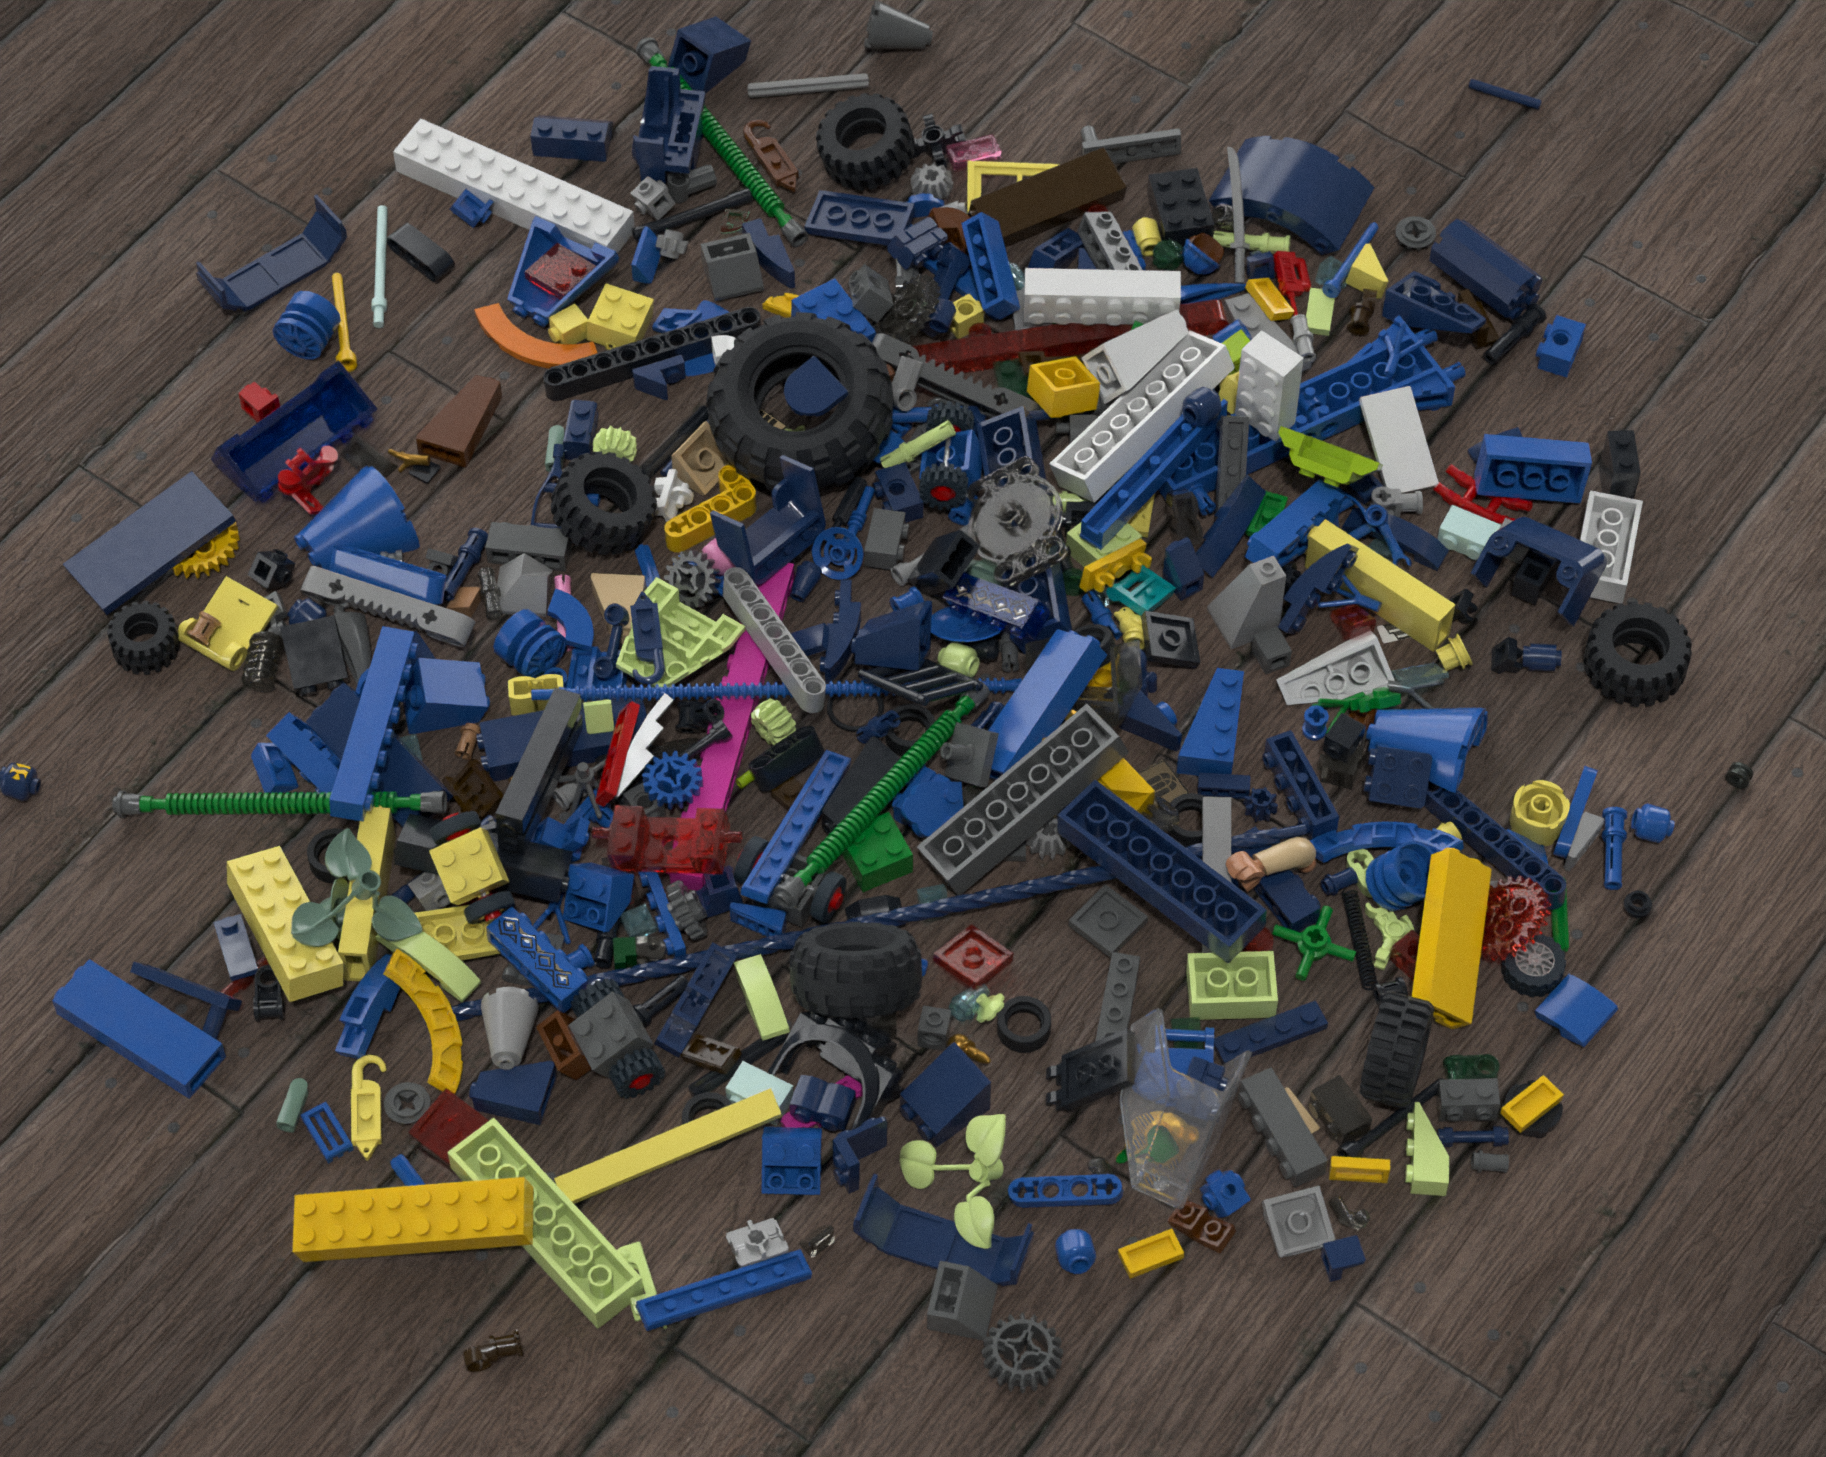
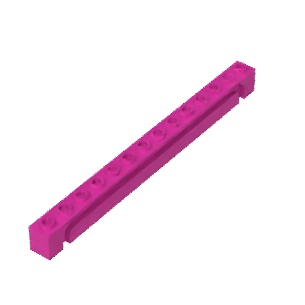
[666,563,795,891]

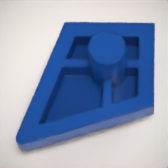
[652,308,702,333]

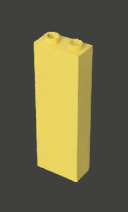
[1305,519,1455,652]
[338,806,396,981]

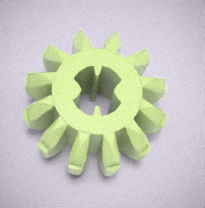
[592,426,637,463]
[751,698,796,745]

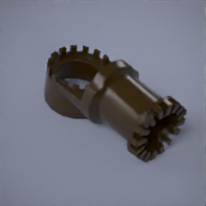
[1347,288,1377,337]
[463,1330,523,1372]

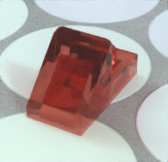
[1330,604,1376,642]

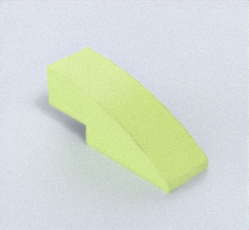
[734,954,790,1040]

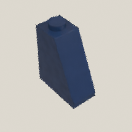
[469,1061,557,1125]

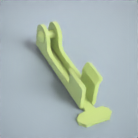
[617,1242,667,1329]

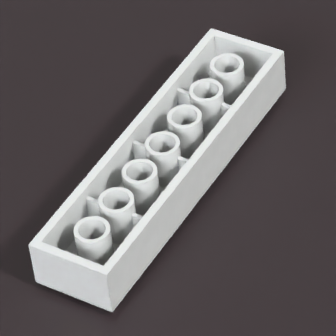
[1049,331,1235,503]

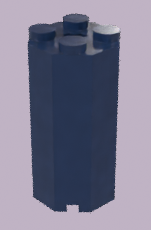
[1429,219,1543,321]

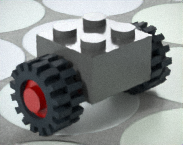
[568,978,665,1099]

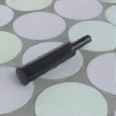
[831,476,868,536]

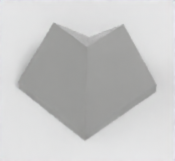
[493,553,553,617]

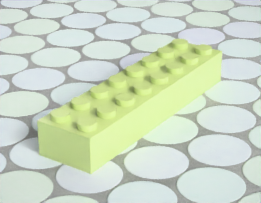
[448,1118,644,1329]

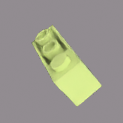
[1405,1102,1449,1196]

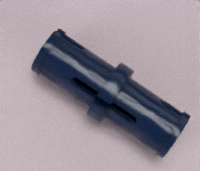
[856,710,900,744]

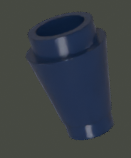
[790,561,822,602]

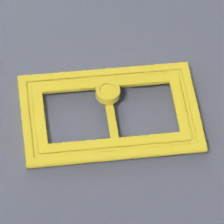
[967,161,1060,215]

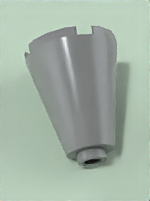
[481,987,538,1070]

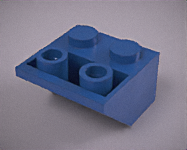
[563,862,634,932]
[762,1127,822,1195]

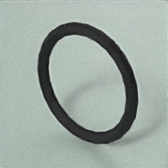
[827,683,884,732]

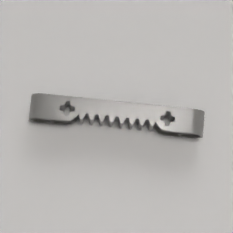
[300,566,475,647]

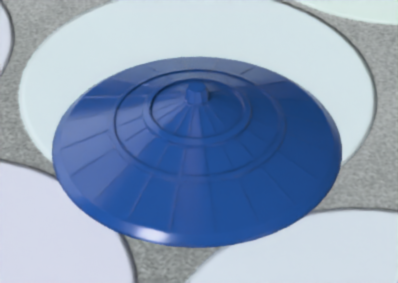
[931,603,1008,642]

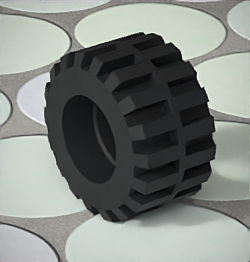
[107,601,180,675]

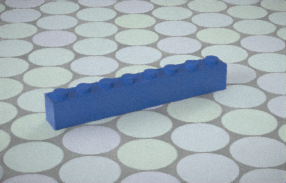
[330,626,419,822]

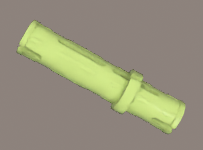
[880,420,956,468]

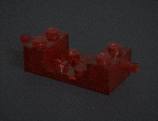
[592,805,742,874]

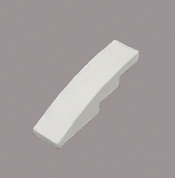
[614,693,673,800]

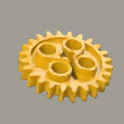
[169,522,240,578]

